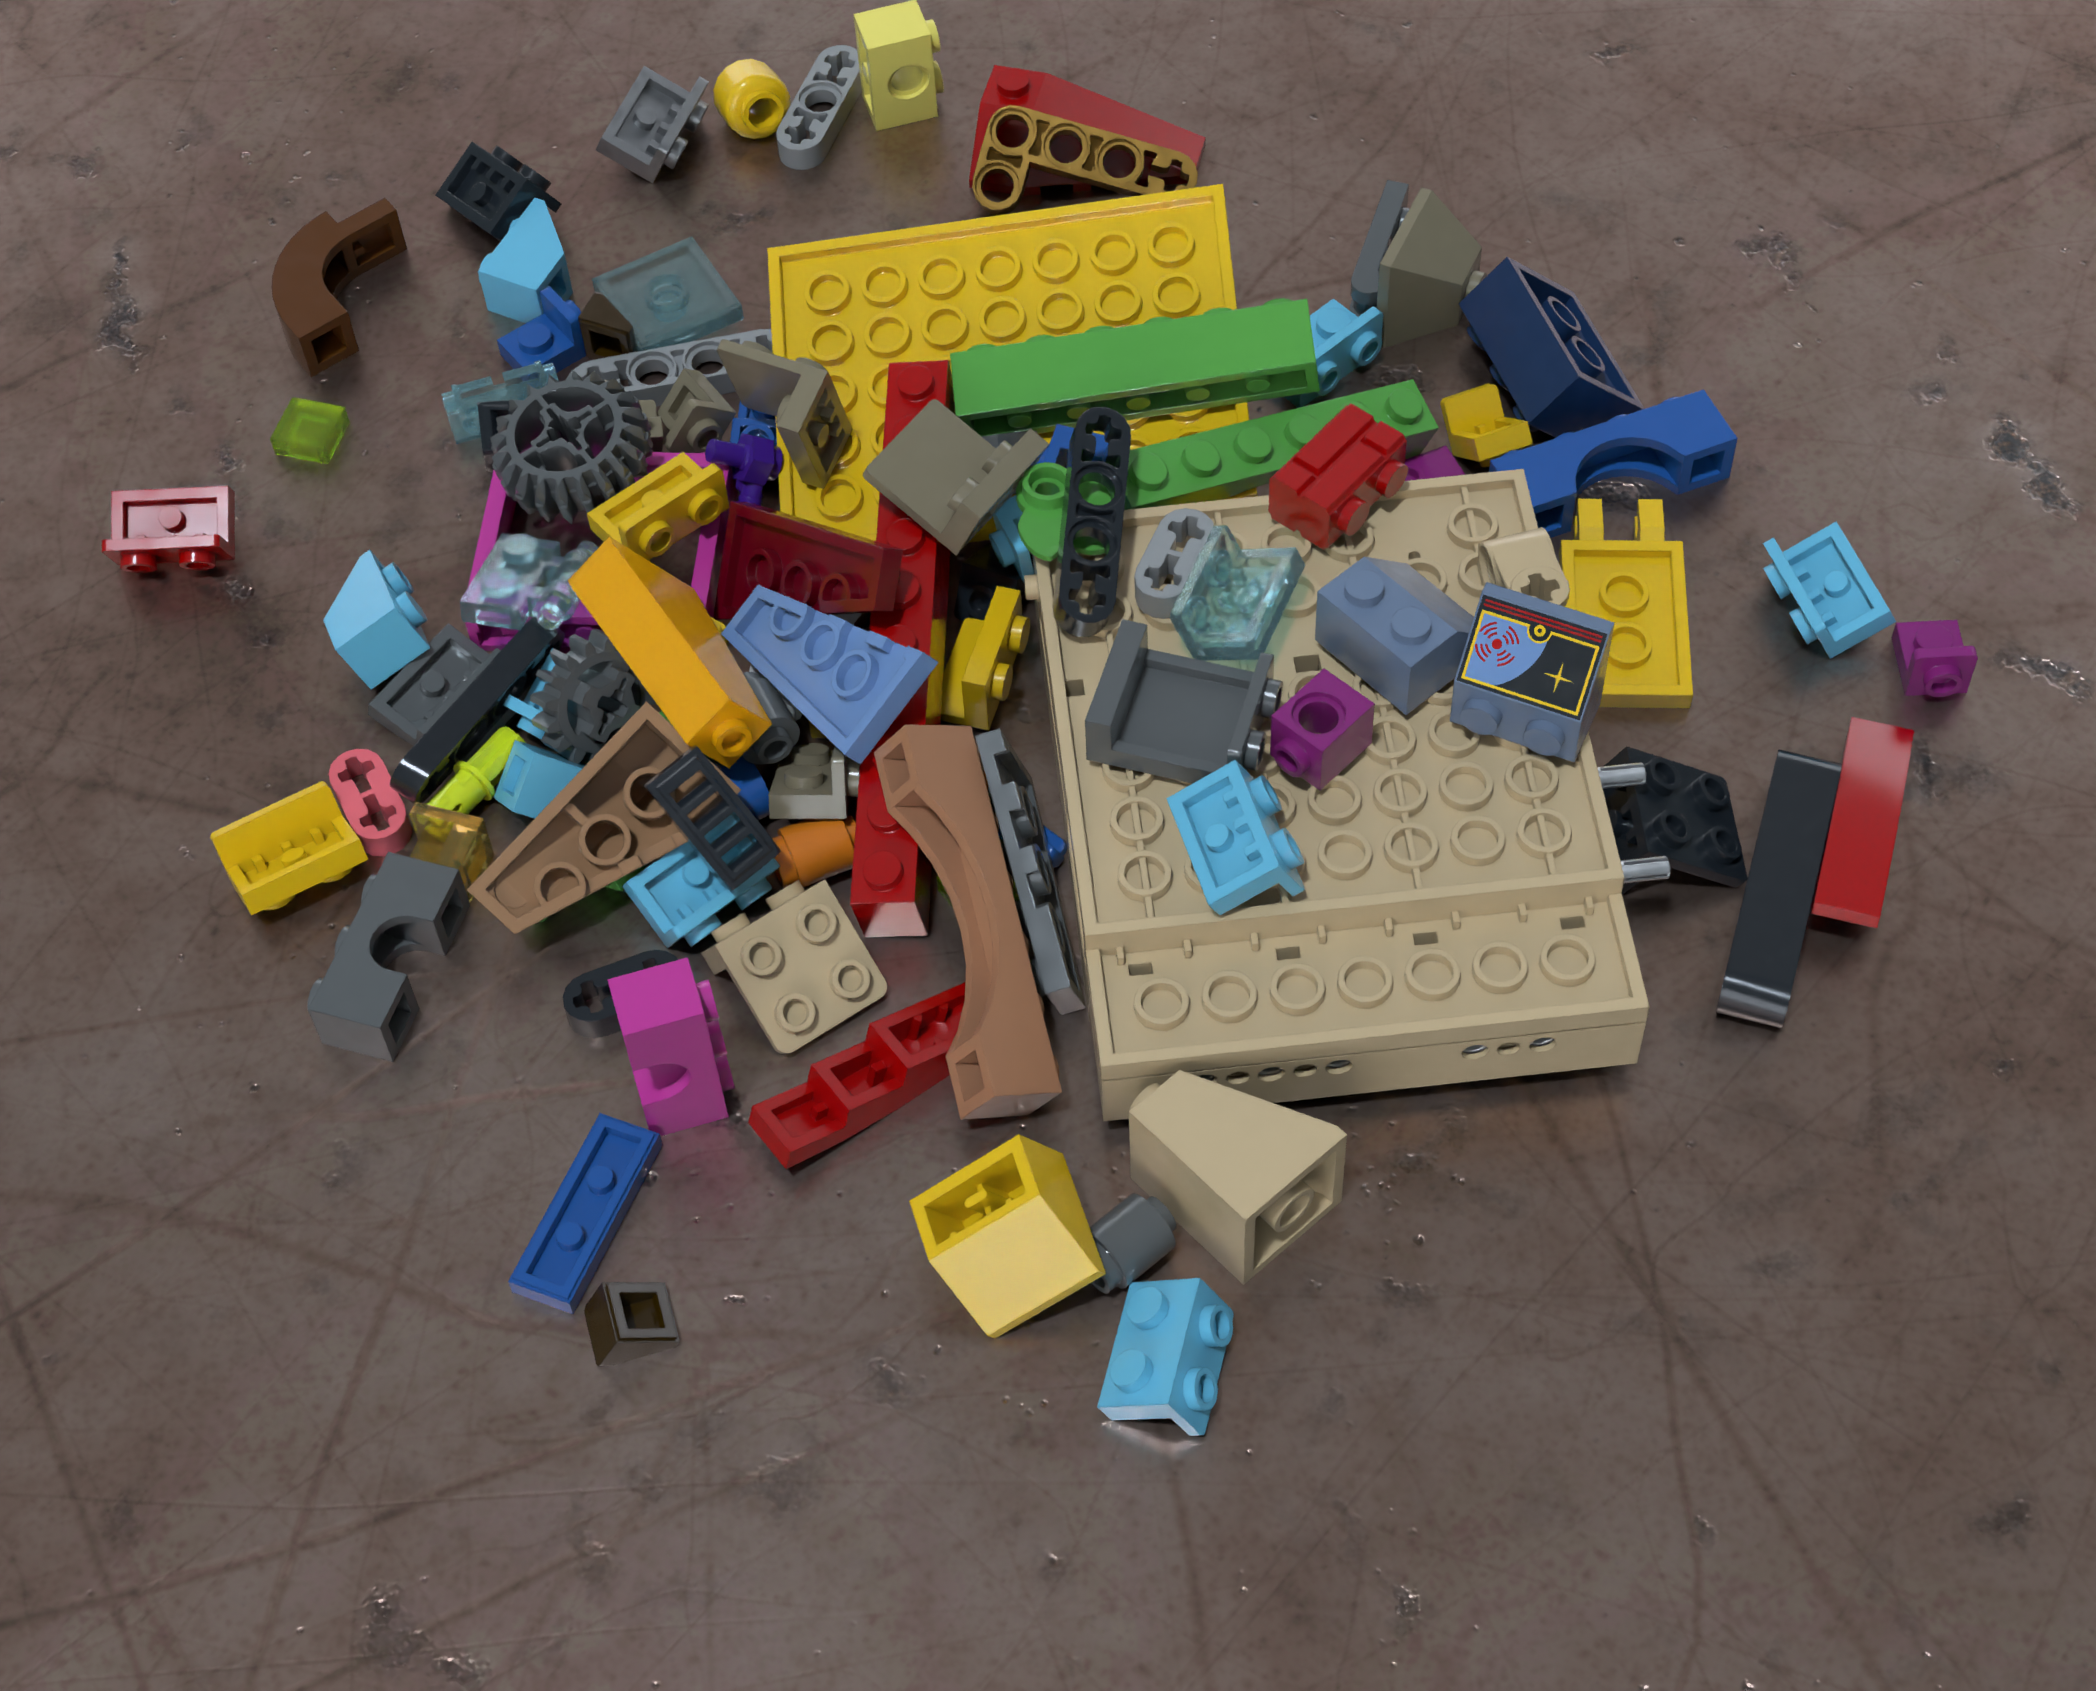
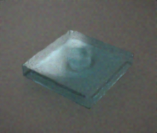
[592,236,744,351]

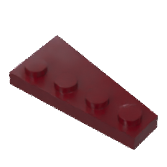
[714,501,903,620]

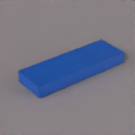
[508,1113,663,1314]

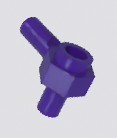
[705,433,782,506]

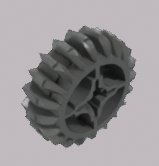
[490,369,653,524]

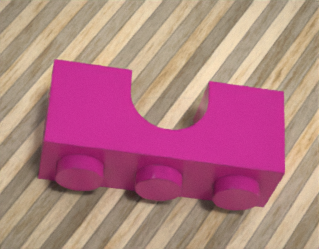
[607,957,735,1136]

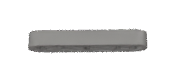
[574,329,772,407]

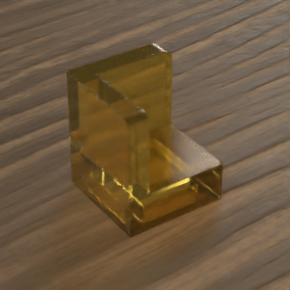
[409,802,494,903]

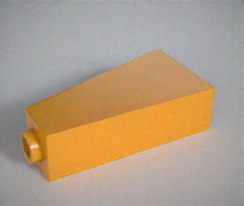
[568,537,772,768]

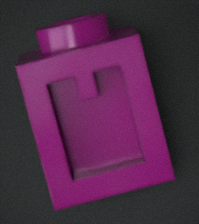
[1891,620,1978,697]

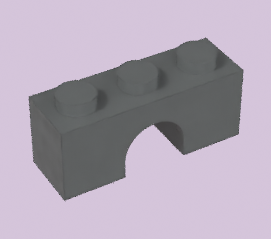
[307,852,470,1062]

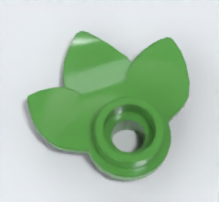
[1016,462,1128,561]

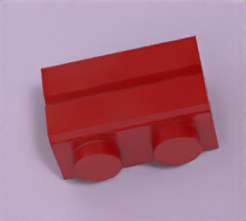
[1268,403,1408,550]

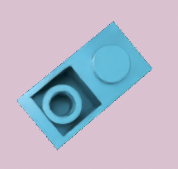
[478,198,573,323]
[323,550,430,690]

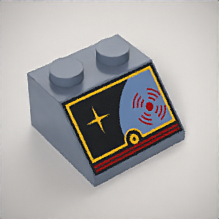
[1450,582,1614,762]

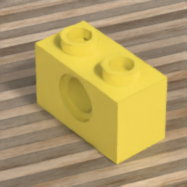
[853,0,944,131]

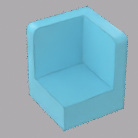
[493,740,586,819]

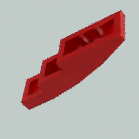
[1811,717,1914,928]
[748,982,965,1169]

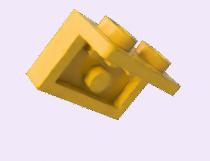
[587,452,730,561]
[941,586,1030,731]
[210,781,369,916]

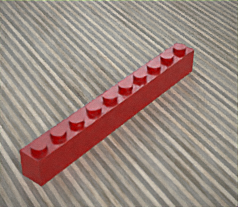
[850,360,956,937]

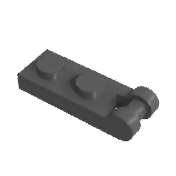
[1349,180,1410,317]

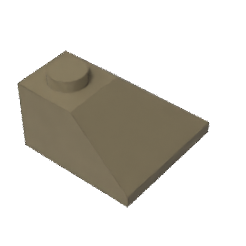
[1377,187,1487,348]

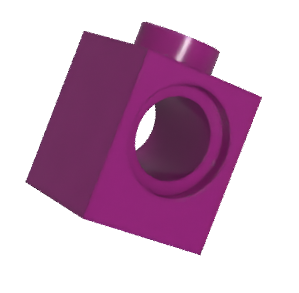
[1270,668,1375,791]

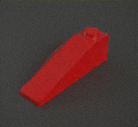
[969,65,1206,196]

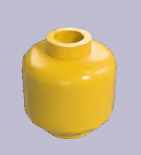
[713,58,790,139]

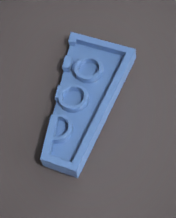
[721,585,939,765]

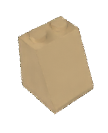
[1129,1070,1347,1285]

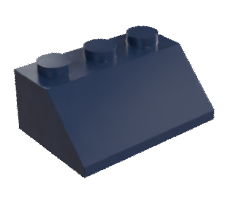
[1458,257,1645,437]

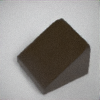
[578,291,638,359]
[584,1282,680,1366]

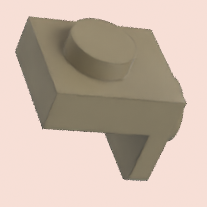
[657,368,736,453]

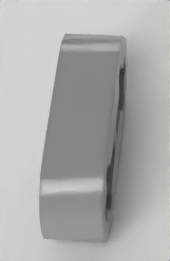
[1134,508,1215,619]

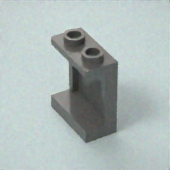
[1085,619,1283,784]

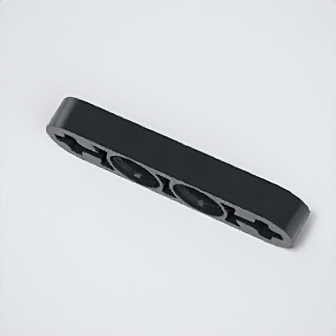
[1052,407,1131,637]
[390,615,565,805]

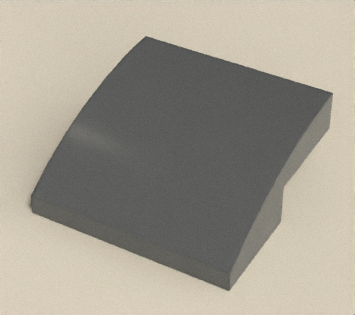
[368,623,534,762]

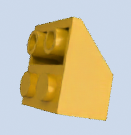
[909,1134,1106,1339]

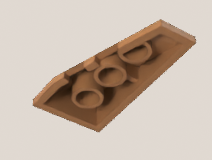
[467,701,741,934]

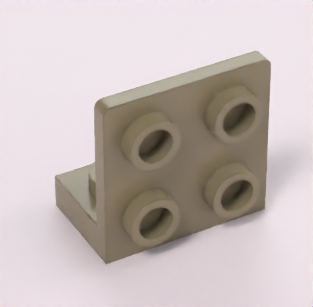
[716,339,853,489]
[863,399,1049,555]

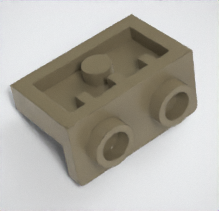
[768,743,860,819]

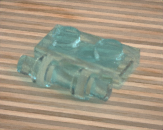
[460,533,598,630]

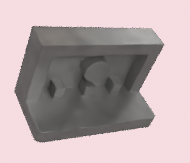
[596,66,709,183]

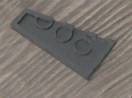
[975,728,1086,1015]

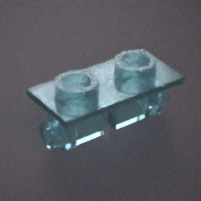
[441,360,559,444]

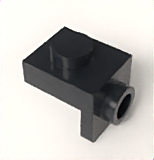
[954,542,1035,621]

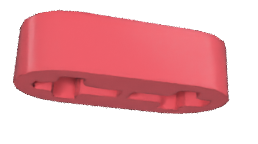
[328,749,412,857]

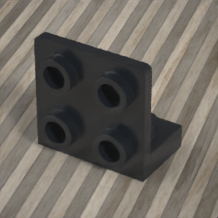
[1603,746,1748,895]

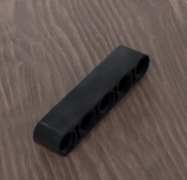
[1716,749,1842,1028]

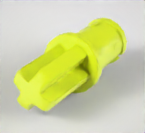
[419,726,526,836]

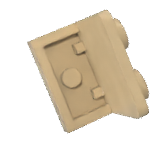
[701,880,887,1054]

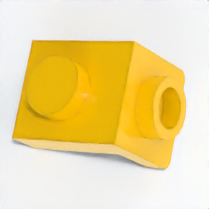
[1440,383,1533,467]

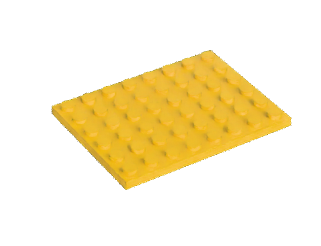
[767,184,1258,543]

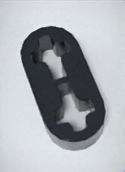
[563,950,678,1039]

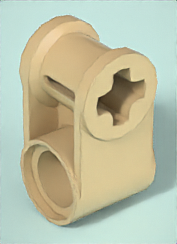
[1478,527,1570,606]

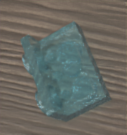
[1170,525,1305,661]

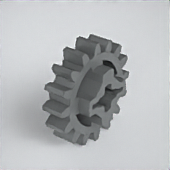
[530,629,656,764]

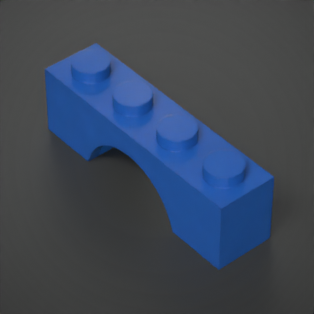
[1489,389,1738,538]

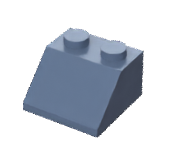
[1315,557,1474,715]

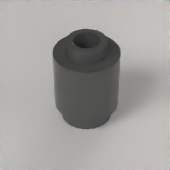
[742,672,800,764]
[1090,1193,1177,1293]

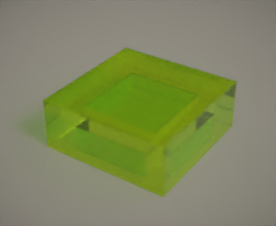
[270,397,350,464]

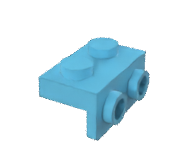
[1763,521,1896,659]
[622,815,780,949]
[1097,1278,1234,1436]

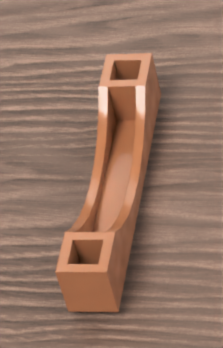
[874,725,1062,1120]

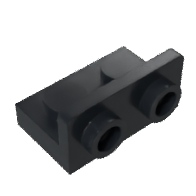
[435,142,562,241]

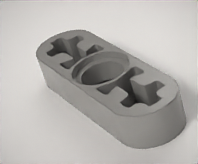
[776,45,862,170]

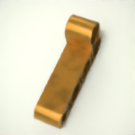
[972,105,1198,215]

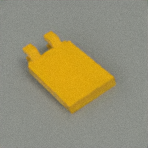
[1559,498,1693,708]

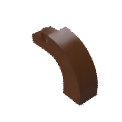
[271,198,407,377]

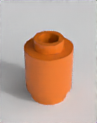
[772,815,856,889]

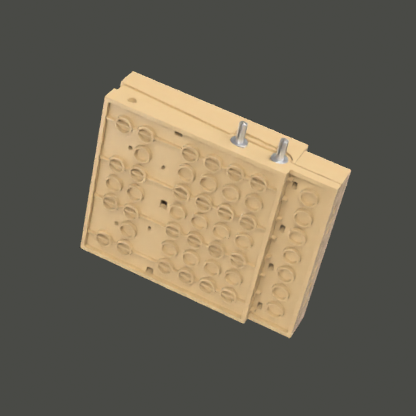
[1024,469,1671,1121]

